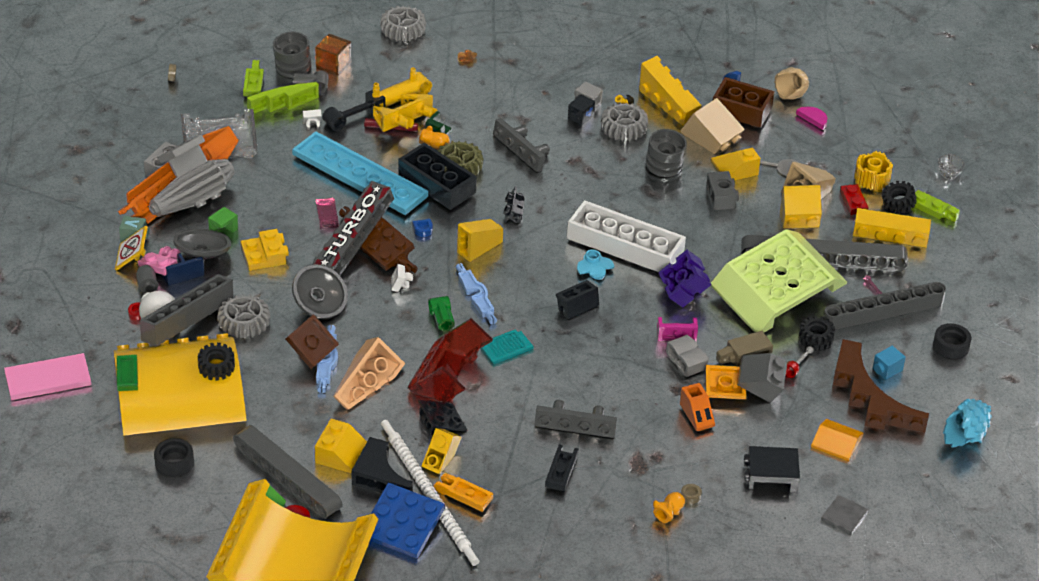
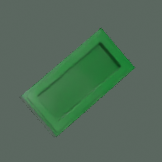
[117,355,138,391]

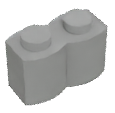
[666,335,708,377]

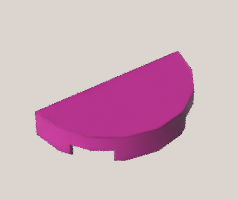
[796,106,828,130]

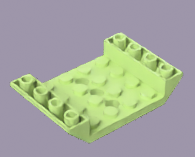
[711,229,847,332]

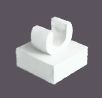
[302,109,322,130]
[391,264,413,292]

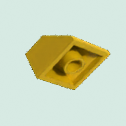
[711,147,761,181]

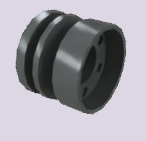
[273,31,311,78]
[645,129,687,177]

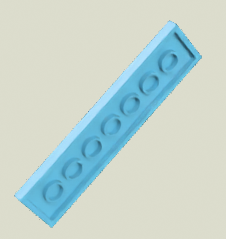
[292,131,428,215]

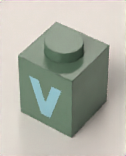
[119,216,149,242]

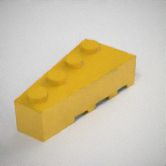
[639,56,702,126]

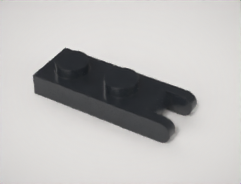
[545,444,579,492]

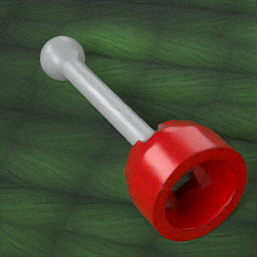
[786,346,814,378]

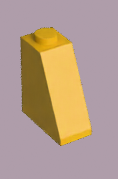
[457,219,503,262]

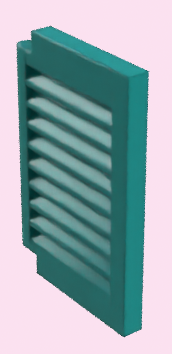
[481,329,534,365]

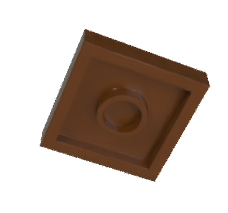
[285,314,339,369]

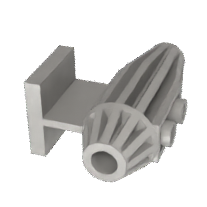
[149,135,235,217]

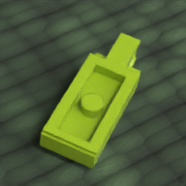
[243,60,264,97]
[914,190,960,222]

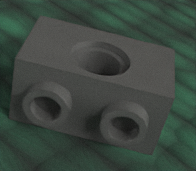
[706,171,739,210]

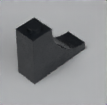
[351,437,413,493]

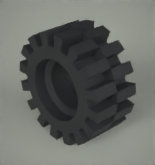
[882,181,917,214]
[799,315,835,351]
[198,342,235,381]

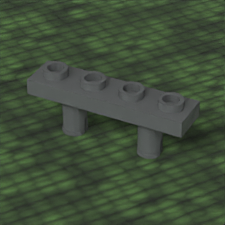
[493,118,550,172]
[535,400,617,438]

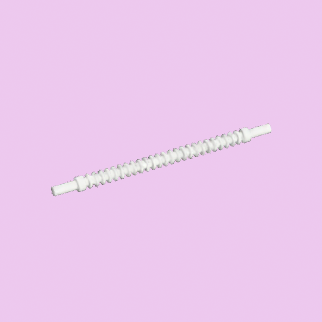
[381,420,479,566]

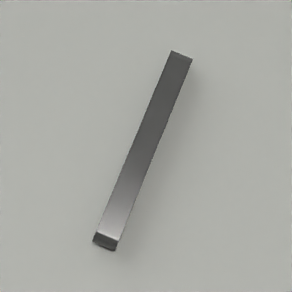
[741,235,908,270]

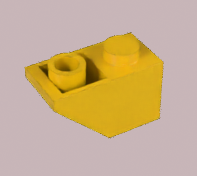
[421,428,462,474]

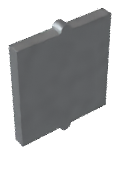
[821,495,869,534]

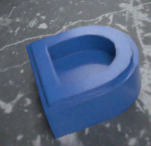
[412,219,433,237]

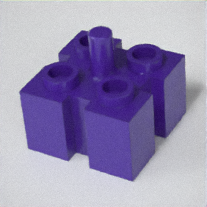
[659,249,712,307]

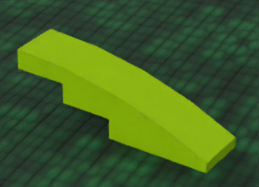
[247,82,319,115]

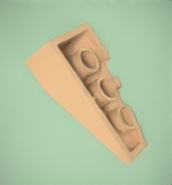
[333,337,405,410]

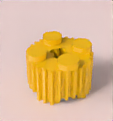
[854,151,893,193]

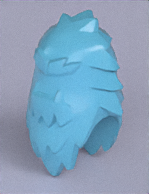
[943,399,992,448]

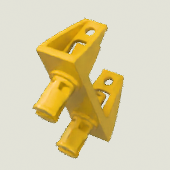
[373,94,438,132]

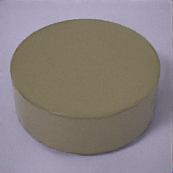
[168,64,177,82]
[681,484,702,504]

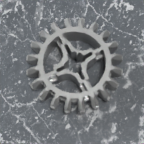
[380,5,426,42]
[600,102,649,142]
[217,294,270,339]

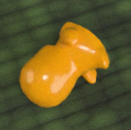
[419,126,450,150]
[653,492,685,523]

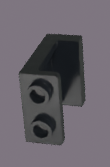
[744,446,800,492]

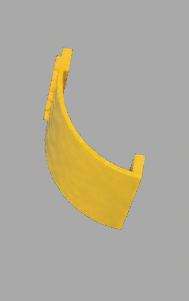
[113,333,247,436]
[206,479,378,581]

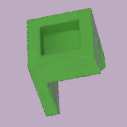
[208,207,238,232]

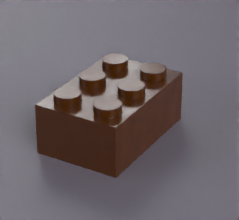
[713,77,775,128]

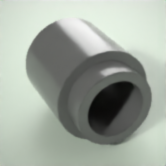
[136,265,158,293]

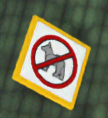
[115,226,148,271]

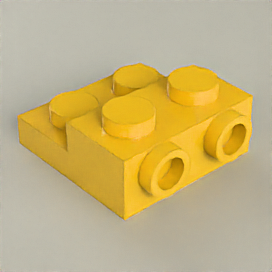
[240,229,289,271]

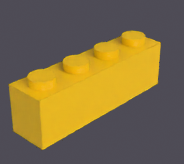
[853,208,931,248]

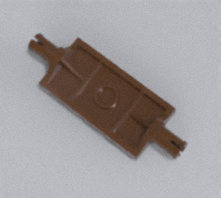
[339,206,418,274]

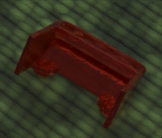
[408,318,493,402]

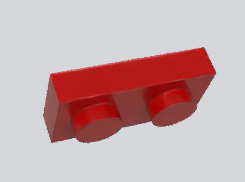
[840,184,869,215]

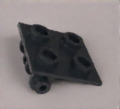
[418,400,467,437]

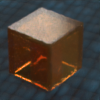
[315,34,352,76]

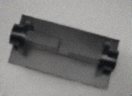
[503,186,525,223]

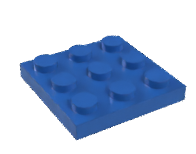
[370,482,445,559]

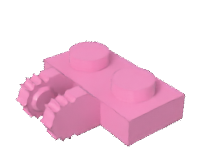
[137,246,180,275]

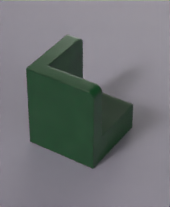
[426,111,452,135]

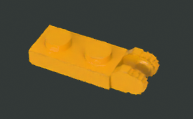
[434,473,493,512]

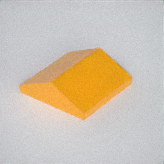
[705,365,746,400]
[811,419,864,461]

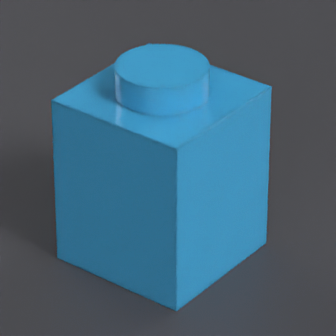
[872,345,906,380]

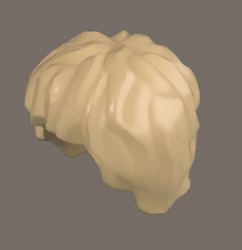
[774,67,809,100]

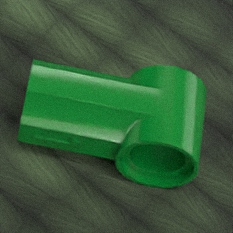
[428,296,455,332]

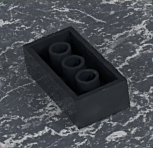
[398,143,477,210]

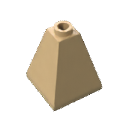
[781,162,836,199]

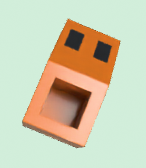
[680,383,715,431]

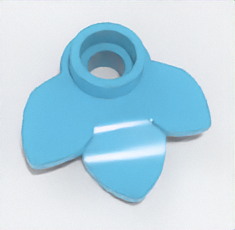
[577,249,614,280]

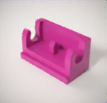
[657,317,698,342]

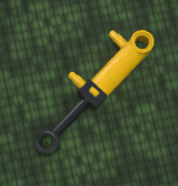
[322,67,432,131]

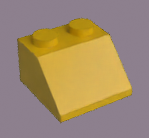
[780,185,822,229]
[315,418,367,473]

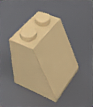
[680,98,745,154]

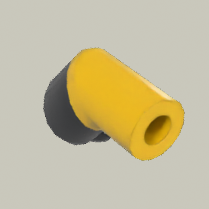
[615,95,634,105]

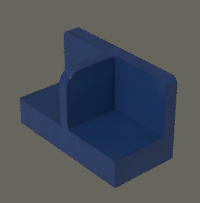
[163,253,205,286]

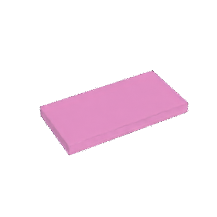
[4,353,91,400]

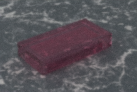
[316,198,339,229]

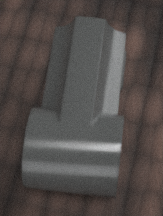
[293,71,329,94]

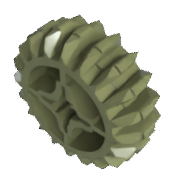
[437,141,484,176]

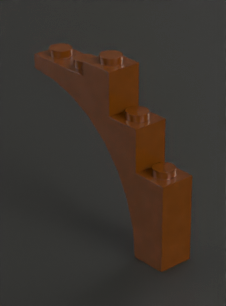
[833,339,929,433]

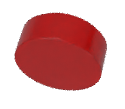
[128,302,141,321]

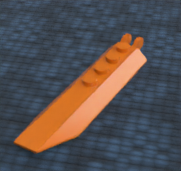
[118,126,239,224]

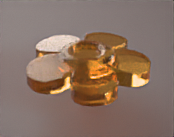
[458,50,477,62]

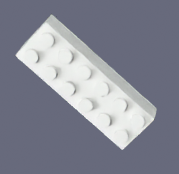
[567,200,686,272]

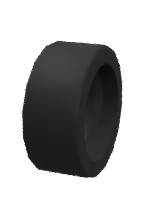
[933,323,972,359]
[154,438,194,477]

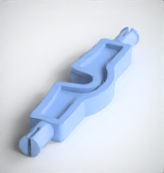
[456,263,497,324]
[316,325,338,393]

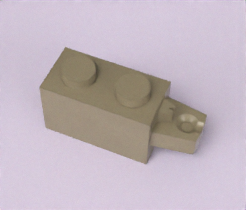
[716,331,773,367]

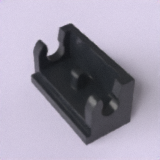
[556,280,599,319]

